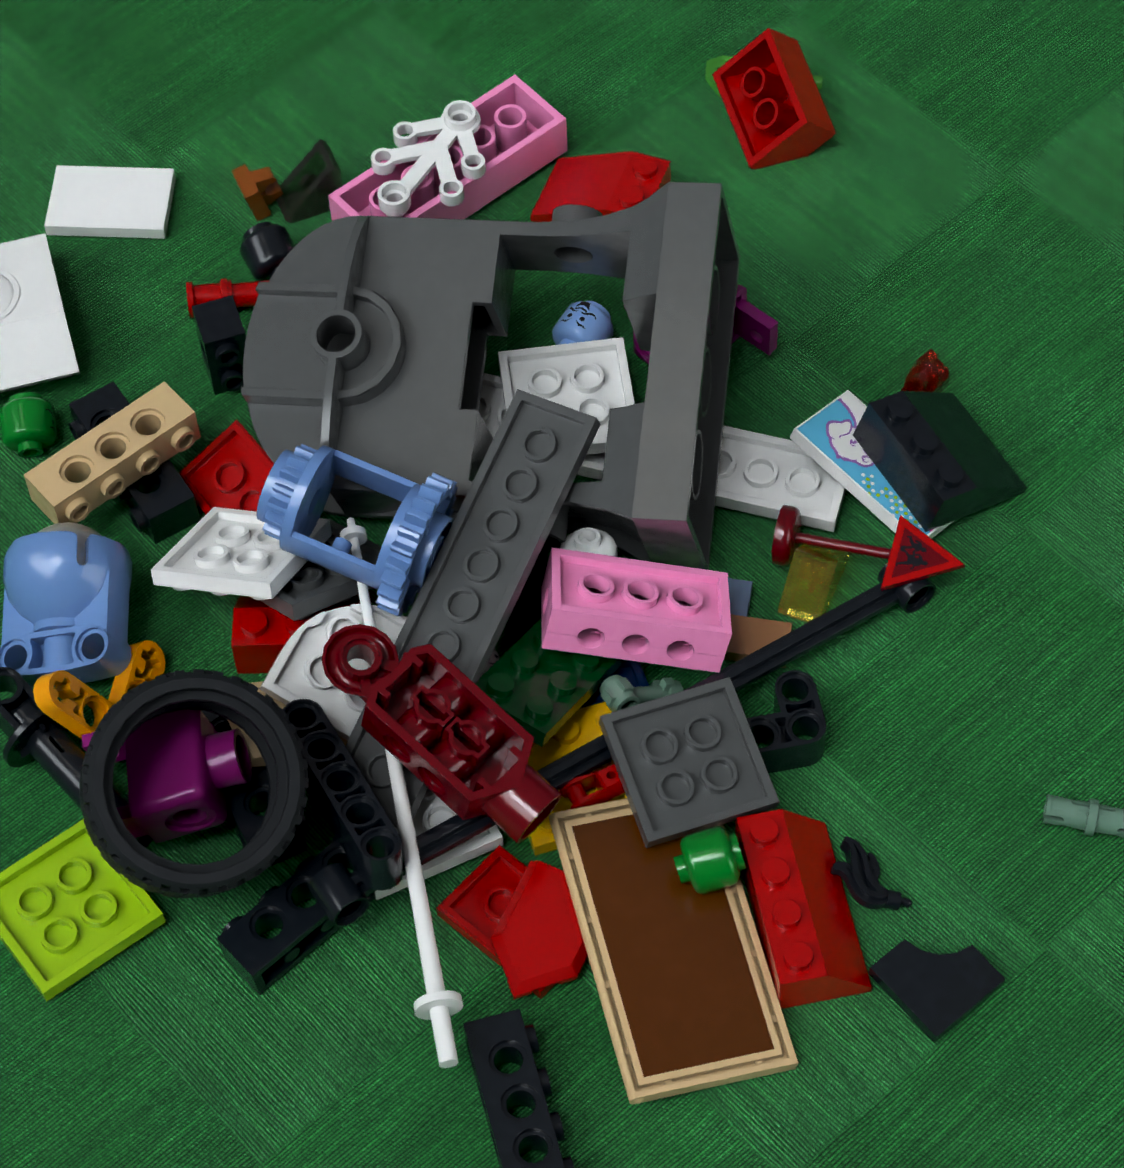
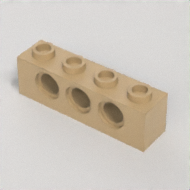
[24,381,201,524]

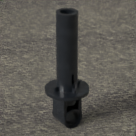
[0,667,153,848]

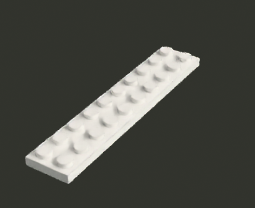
[479,373,846,532]

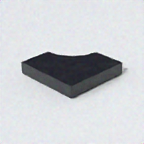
[868,939,1005,1043]

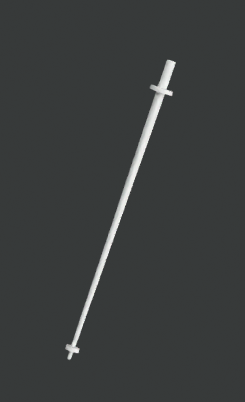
[340,517,463,1068]

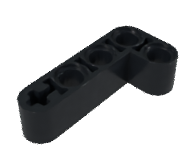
[747,670,826,773]

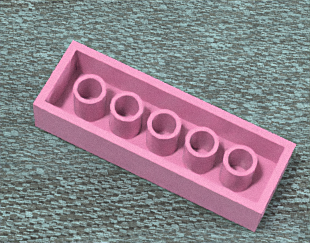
[328,75,568,221]

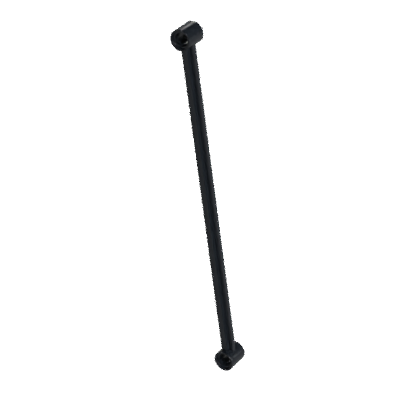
[308,564,936,927]

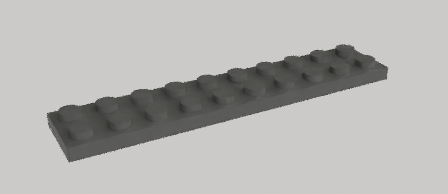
[345,389,601,828]

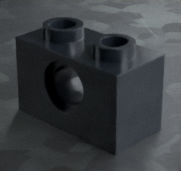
[192,295,246,395]

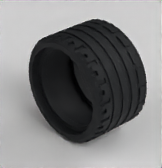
[79,669,309,898]

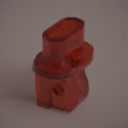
[901,349,949,392]

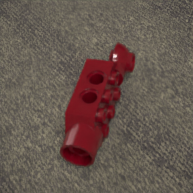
[321,624,562,844]

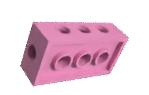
[541,548,732,673]

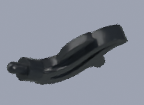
[830,836,912,910]

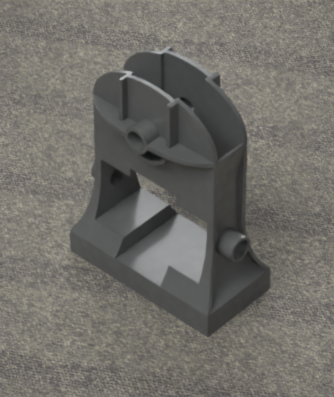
[241,182,741,570]

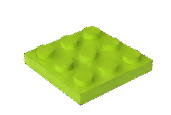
[0,819,166,1002]

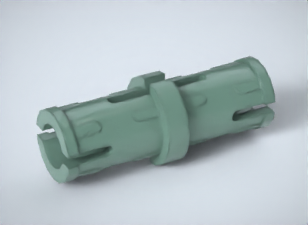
[1042,794,1124,838]

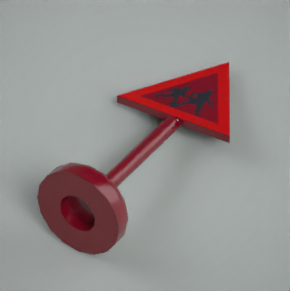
[772,505,965,591]

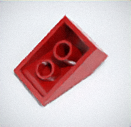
[530,151,671,222]

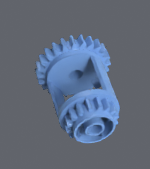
[256,444,458,617]

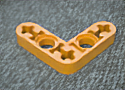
[33,640,166,739]

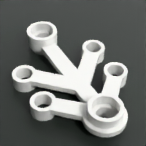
[371,100,486,217]

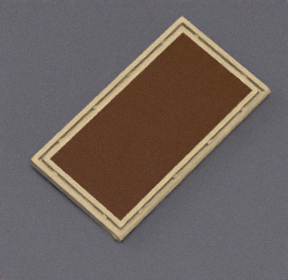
[548,798,798,1104]

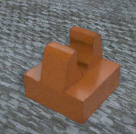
[231,164,283,222]

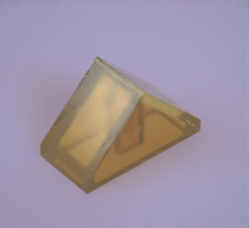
[778,544,850,622]

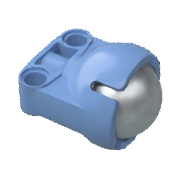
[0,522,132,687]

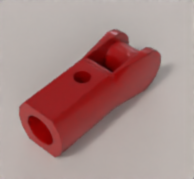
[559,763,625,809]

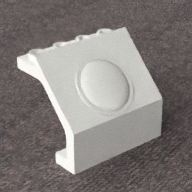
[0,233,80,393]

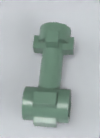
[600,675,684,712]

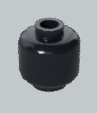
[239,222,295,281]

